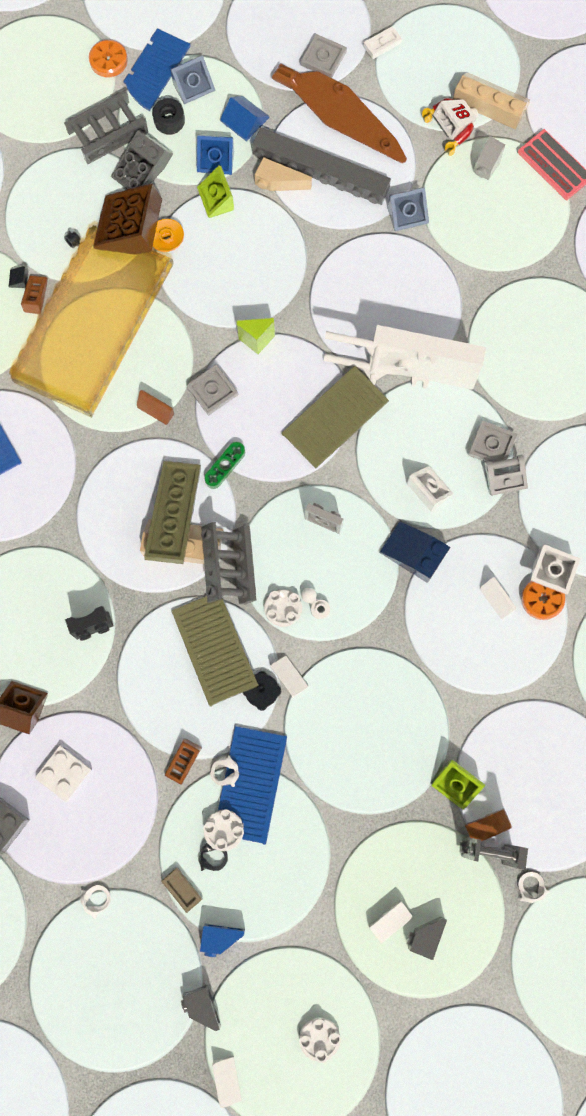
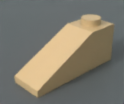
[255,157,312,191]

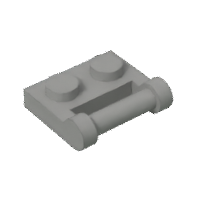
[485,455,528,496]

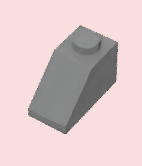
[473,136,506,180]

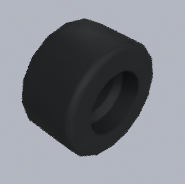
[152,98,185,135]

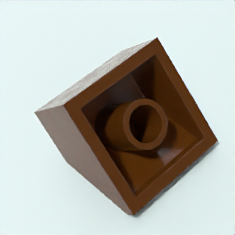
[0,681,48,735]

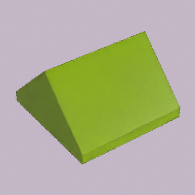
[197,166,234,218]
[237,318,275,354]
[431,760,485,810]

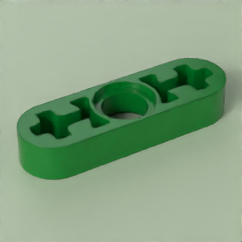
[204,442,245,489]

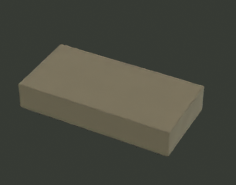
[161,867,203,913]

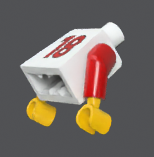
[422,98,478,156]

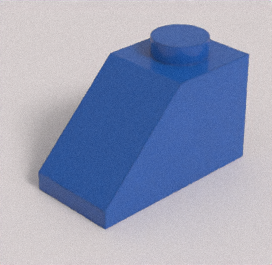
[200,924,245,957]

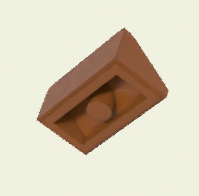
[137,390,174,425]

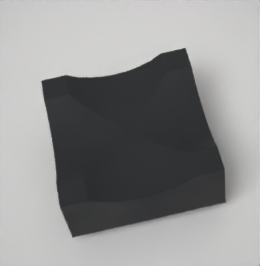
[65,606,114,641]

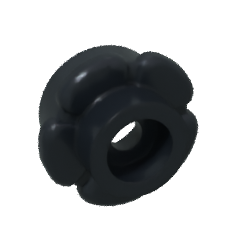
[64,231,81,248]

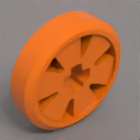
[89,40,128,77]
[521,581,565,620]

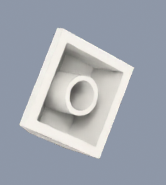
[530,545,581,595]

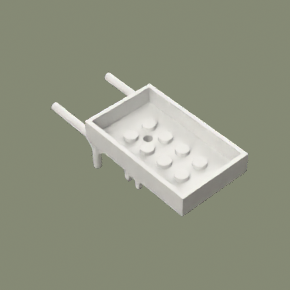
[324,325,486,390]

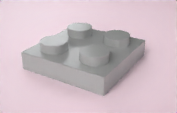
[301,34,347,78]
[186,365,238,416]
[468,420,517,469]
[305,503,344,534]

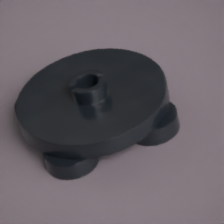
[243,671,282,711]

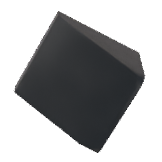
[8,266,29,288]

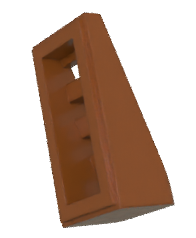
[21,275,48,314]
[164,739,202,785]

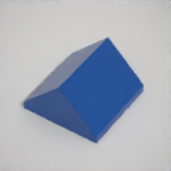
[220,96,269,142]
[197,135,235,175]

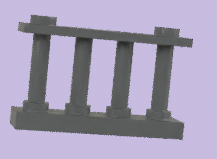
[64,90,148,165]
[201,522,257,605]
[459,837,528,870]

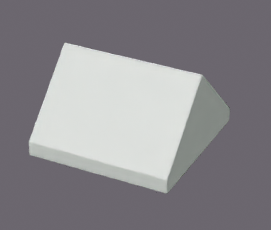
[407,466,454,512]

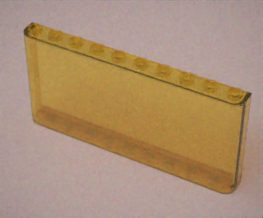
[9,225,174,418]

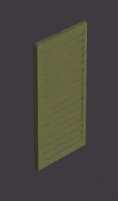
[282,366,389,469]
[171,596,258,707]

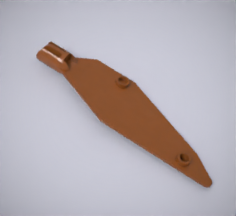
[272,63,407,163]

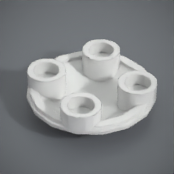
[264,589,302,627]
[204,810,244,851]
[299,1018,341,1063]

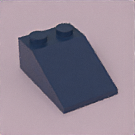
[379,521,451,583]

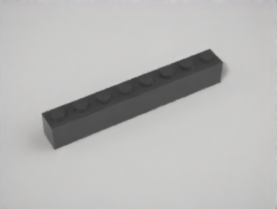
[252,127,391,205]

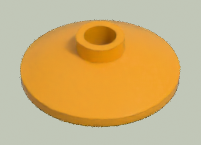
[153,219,184,252]

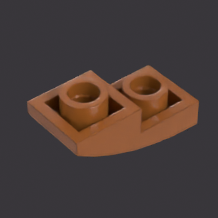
[465,808,512,841]

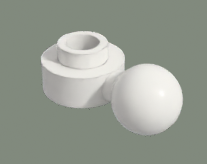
[301,588,330,619]

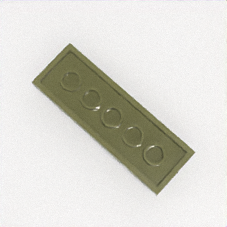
[144,461,201,564]

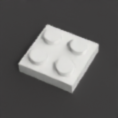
[35,746,92,802]

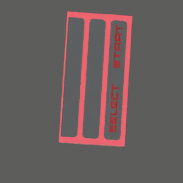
[518,129,586,201]

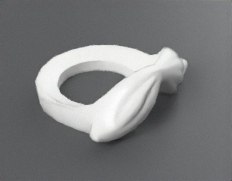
[210,756,239,787]
[518,872,550,903]
[80,885,111,919]

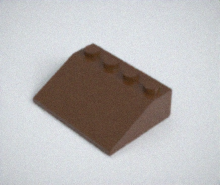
[93,183,162,255]

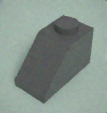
[406,917,447,960]
[181,985,221,1031]

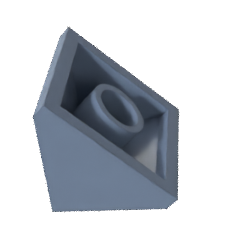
[170,55,216,105]
[387,187,429,231]

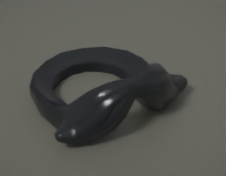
[198,843,228,871]

